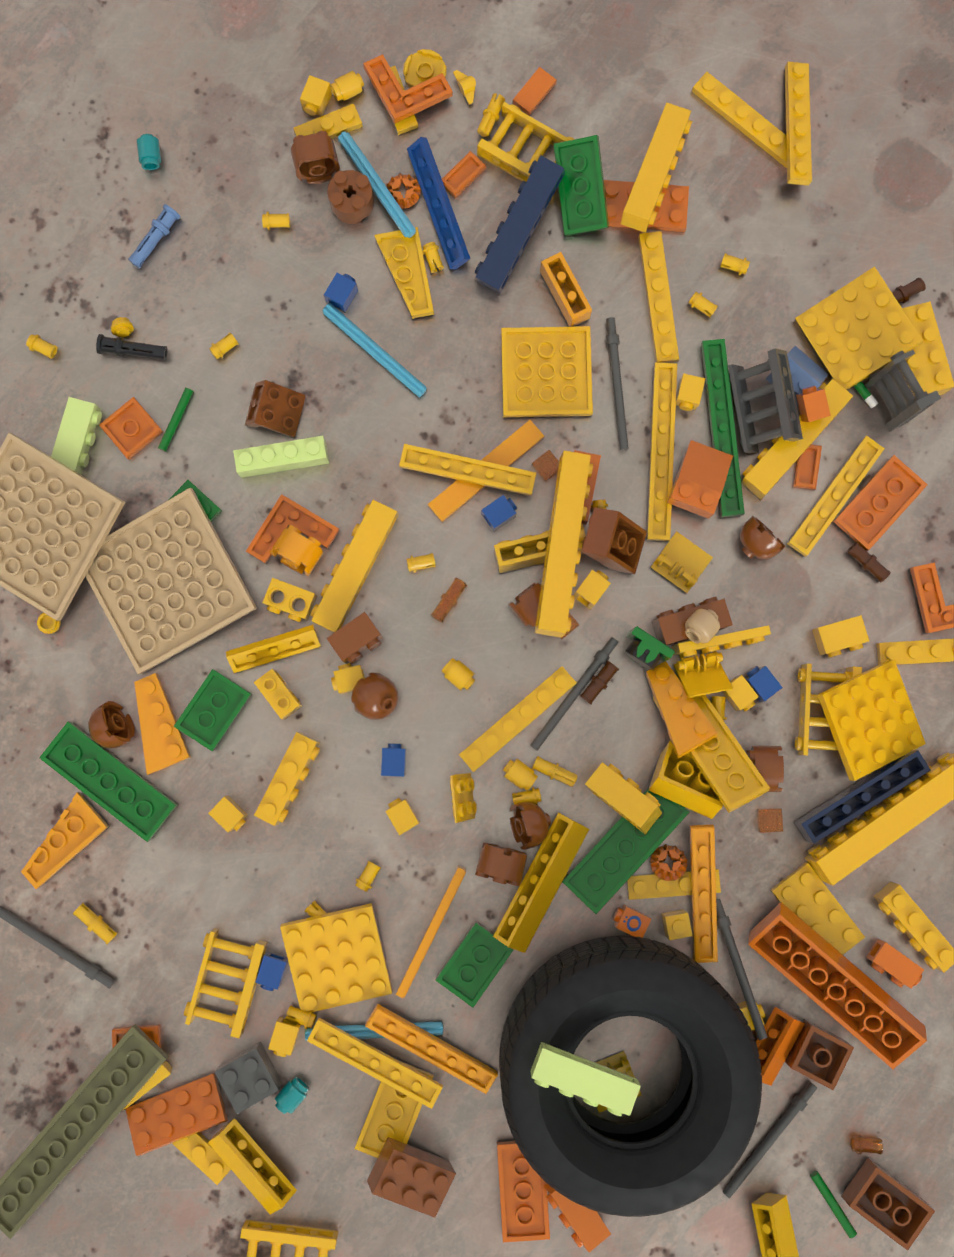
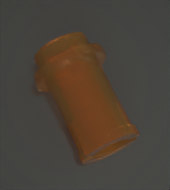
[851,1134,883,1155]

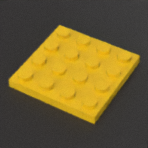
[795,266,923,390]
[501,326,593,418]
[818,660,926,781]
[280,903,393,1012]

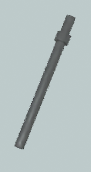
[606,317,629,450]
[530,637,619,751]
[716,899,768,1040]
[0,906,115,989]
[722,1082,817,1199]

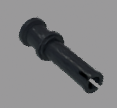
[96,334,168,360]

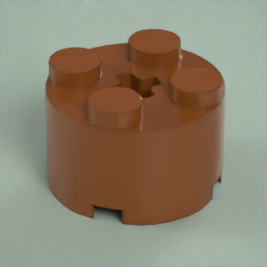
[291,131,340,184]
[327,170,374,224]
[508,578,542,627]
[746,746,784,792]
[475,842,528,886]

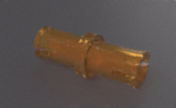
[431,577,467,623]

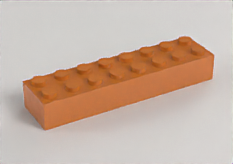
[748,902,927,1069]

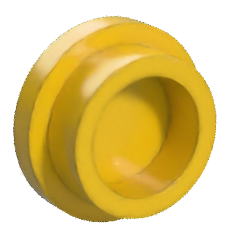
[111,317,134,338]
[37,612,61,634]

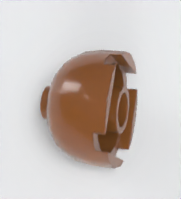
[740,516,785,560]
[351,673,399,720]
[88,701,135,748]
[510,802,551,850]

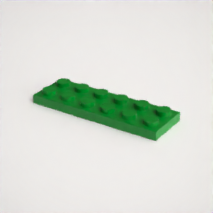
[39,721,177,842]
[562,788,690,914]

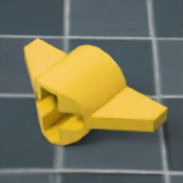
[453,70,476,105]

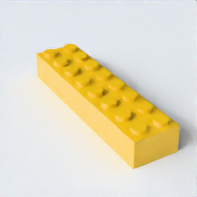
[804,752,954,885]

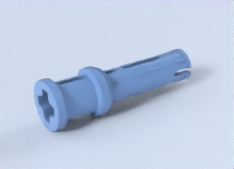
[128,204,181,269]

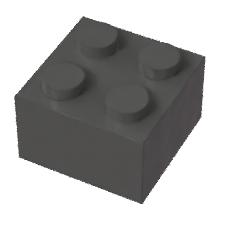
[215,1042,283,1114]

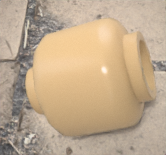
[685,609,720,644]

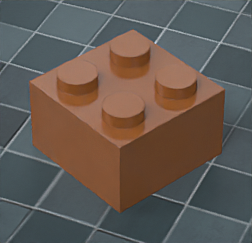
[326,612,383,664]
[785,1019,854,1091]

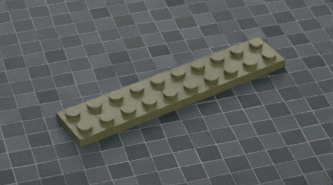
[0,1024,169,1239]

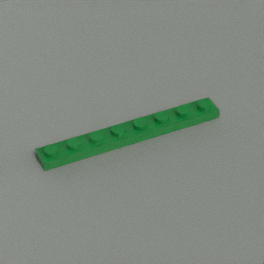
[701,339,745,518]

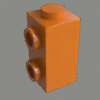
[866,939,924,989]

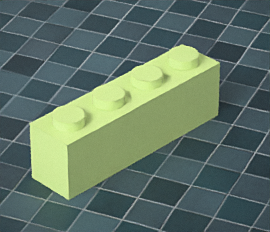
[51,397,102,475]
[233,436,329,478]
[530,1042,641,1116]

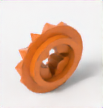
[386,173,421,209]
[650,844,688,881]

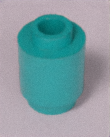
[136,134,161,170]
[275,1077,309,1114]

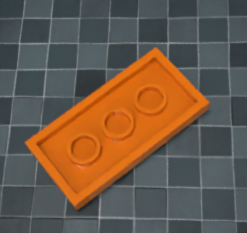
[604,180,689,232]
[833,455,928,551]
[125,1073,228,1156]
[497,1141,550,1243]

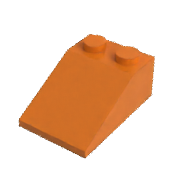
[667,440,733,519]

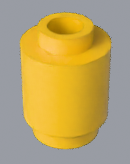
[330,70,364,101]
[441,658,475,691]
[503,758,538,791]

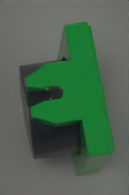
[625,626,675,671]

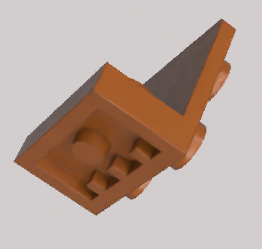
[245,380,305,437]

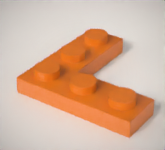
[363,54,453,124]
[246,494,340,564]
[910,562,954,634]

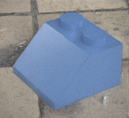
[766,346,829,407]

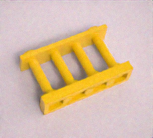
[477,102,574,198]
[795,663,862,756]
[184,928,268,1038]
[240,1220,339,1257]

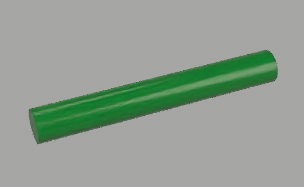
[158,387,194,452]
[810,1171,857,1238]

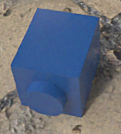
[324,272,358,313]
[481,495,517,532]
[746,666,783,702]
[381,743,406,777]
[255,952,288,991]

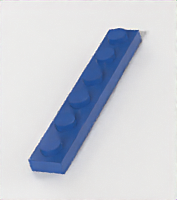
[407,137,471,270]

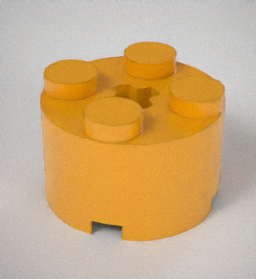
[270,525,323,576]

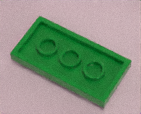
[554,135,609,236]

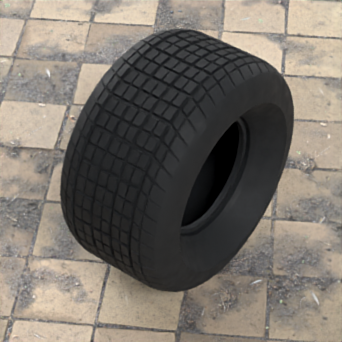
[499,936,762,1217]

